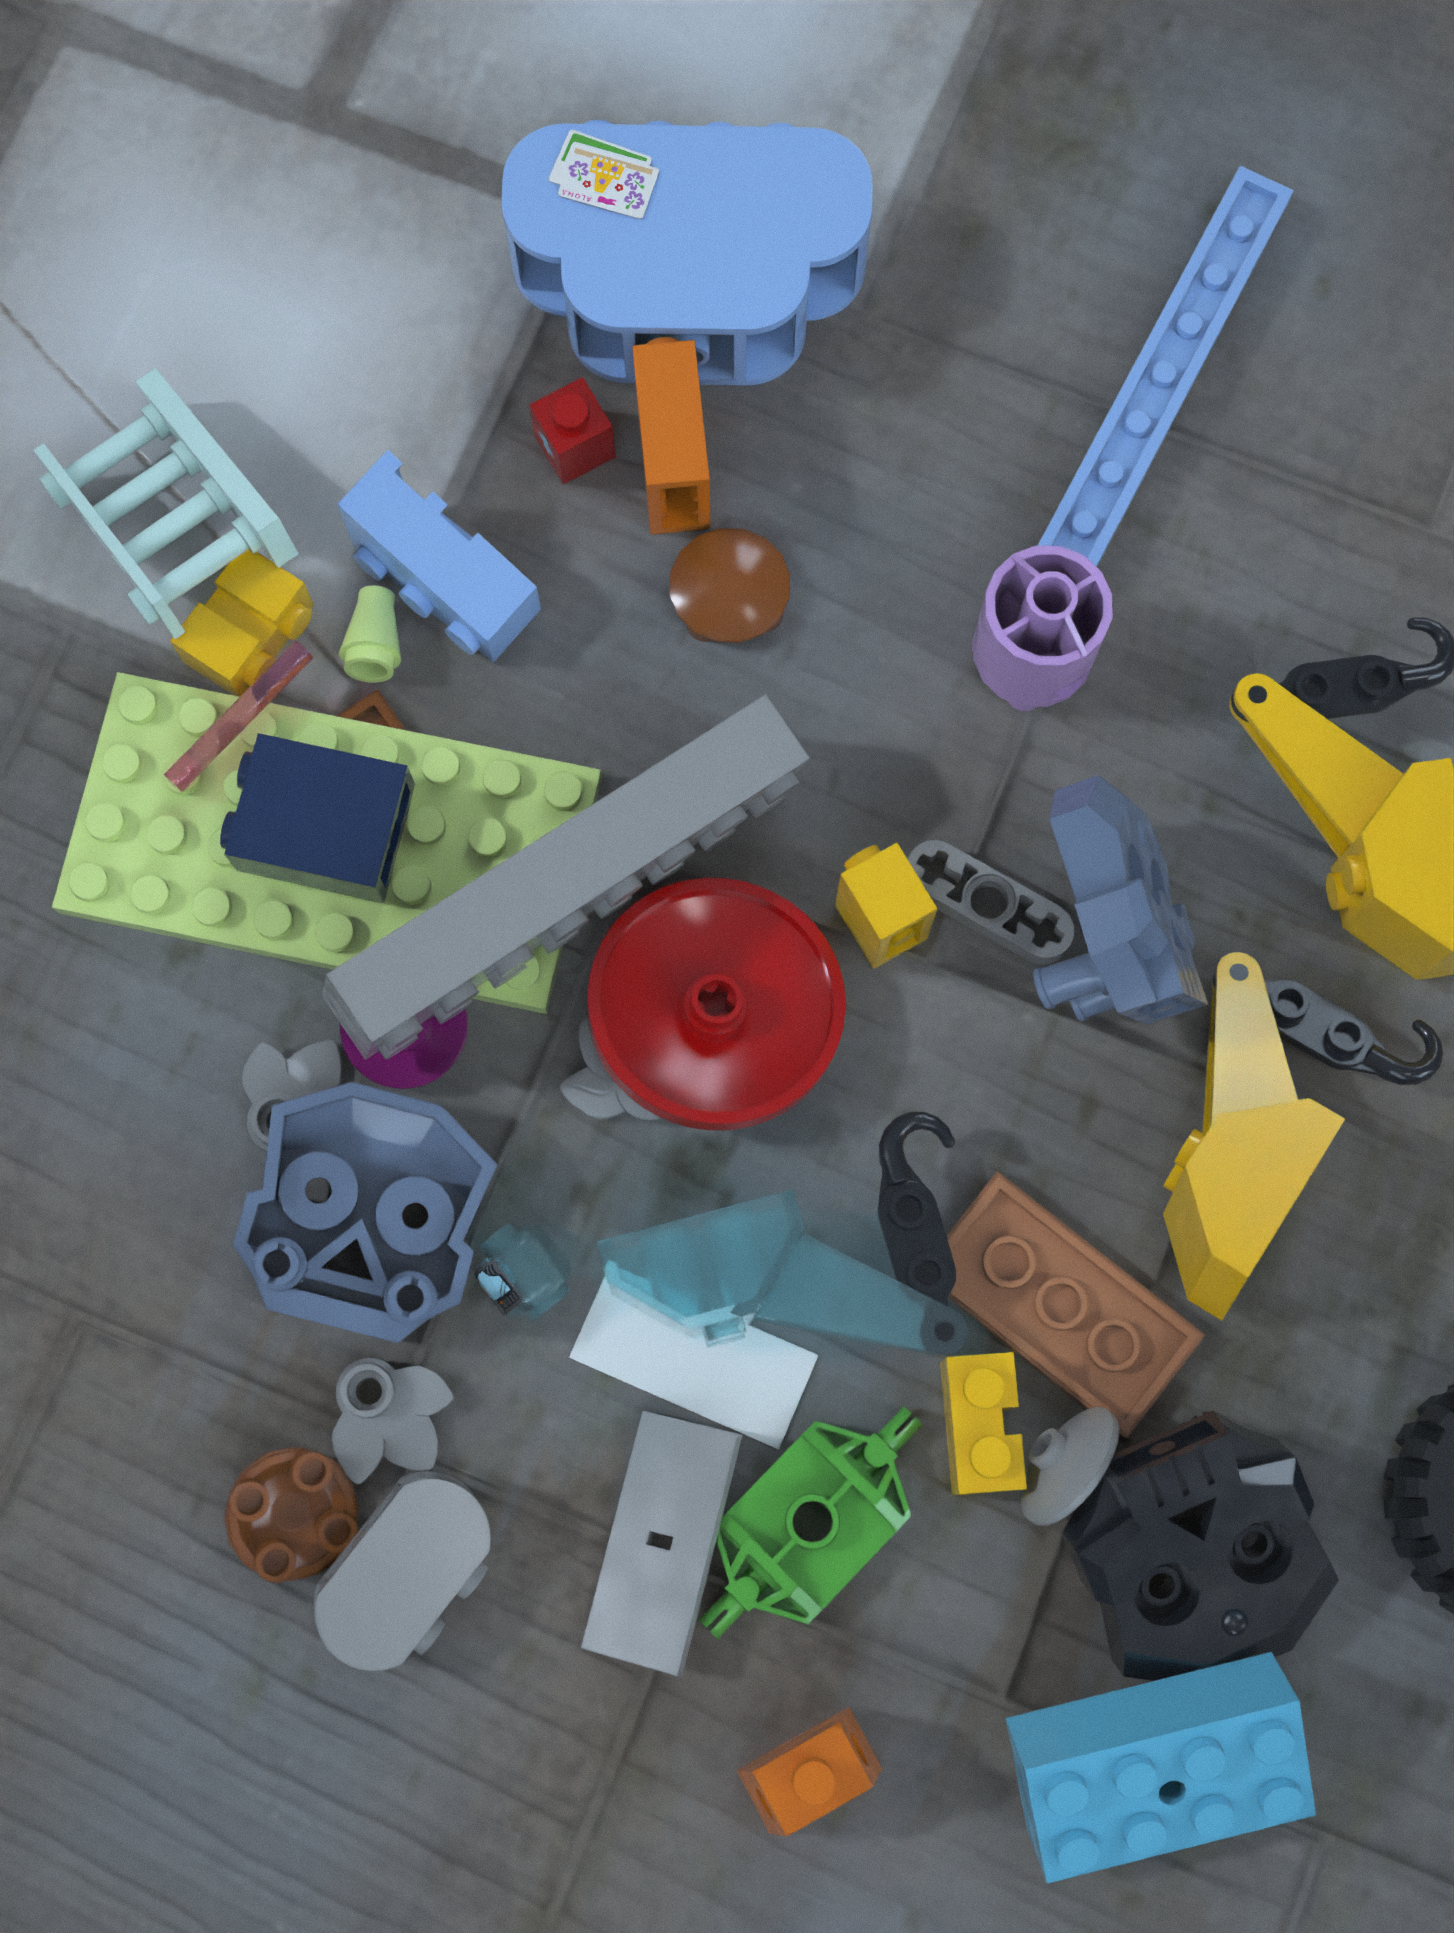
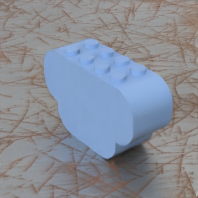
[502,120,872,385]

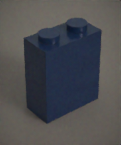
[220,733,415,903]

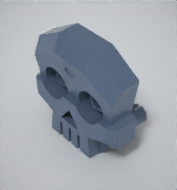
[1033,775,1208,1025]
[233,1082,497,1343]

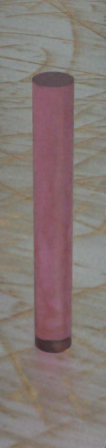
[163,641,313,792]

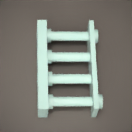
[34,368,299,639]

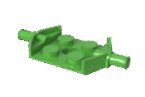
[698,1406,923,1640]

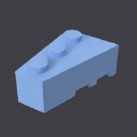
[337,450,541,663]

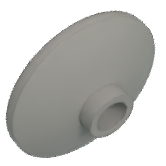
[1021,1407,1119,1526]

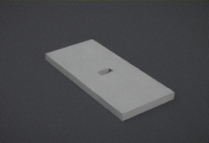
[581,1410,743,1677]

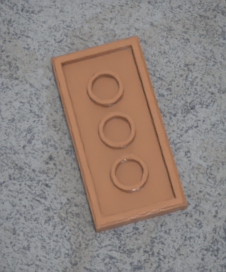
[946,1171,1205,1440]

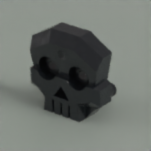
[1062,1411,1339,1681]

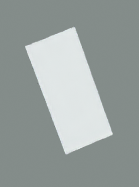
[569,1265,818,1449]

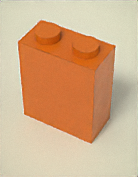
[632,337,711,535]

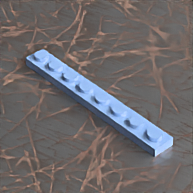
[1038,166,1294,567]

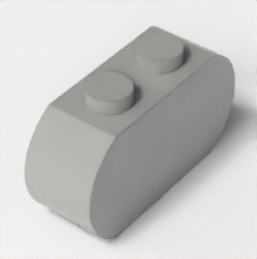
[314,1471,490,1671]

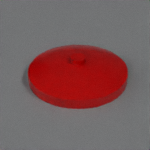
[587,878,846,1131]

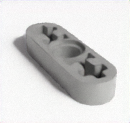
[908,840,1074,965]

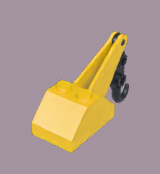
[1229,617,1454,980]
[1163,952,1444,1321]

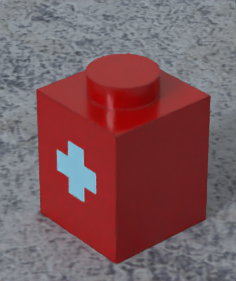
[529,377,616,485]

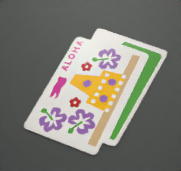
[549,129,659,219]

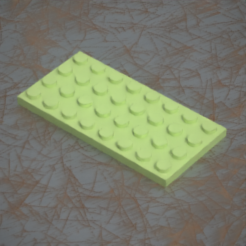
[52,672,602,1014]

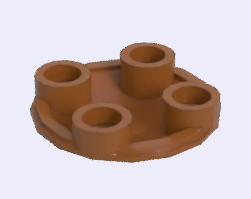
[670,528,790,643]
[224,1446,359,1583]

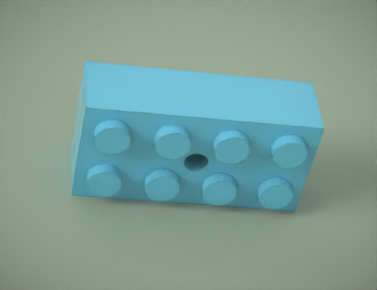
[1005,1652,1316,1884]

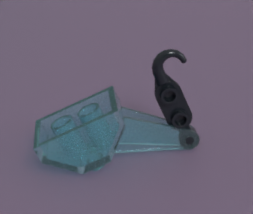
[597,1112,968,1358]

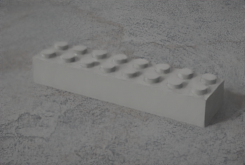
[322,694,810,1060]

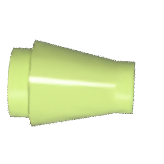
[339,586,401,683]

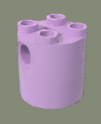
[972,546,1113,711]

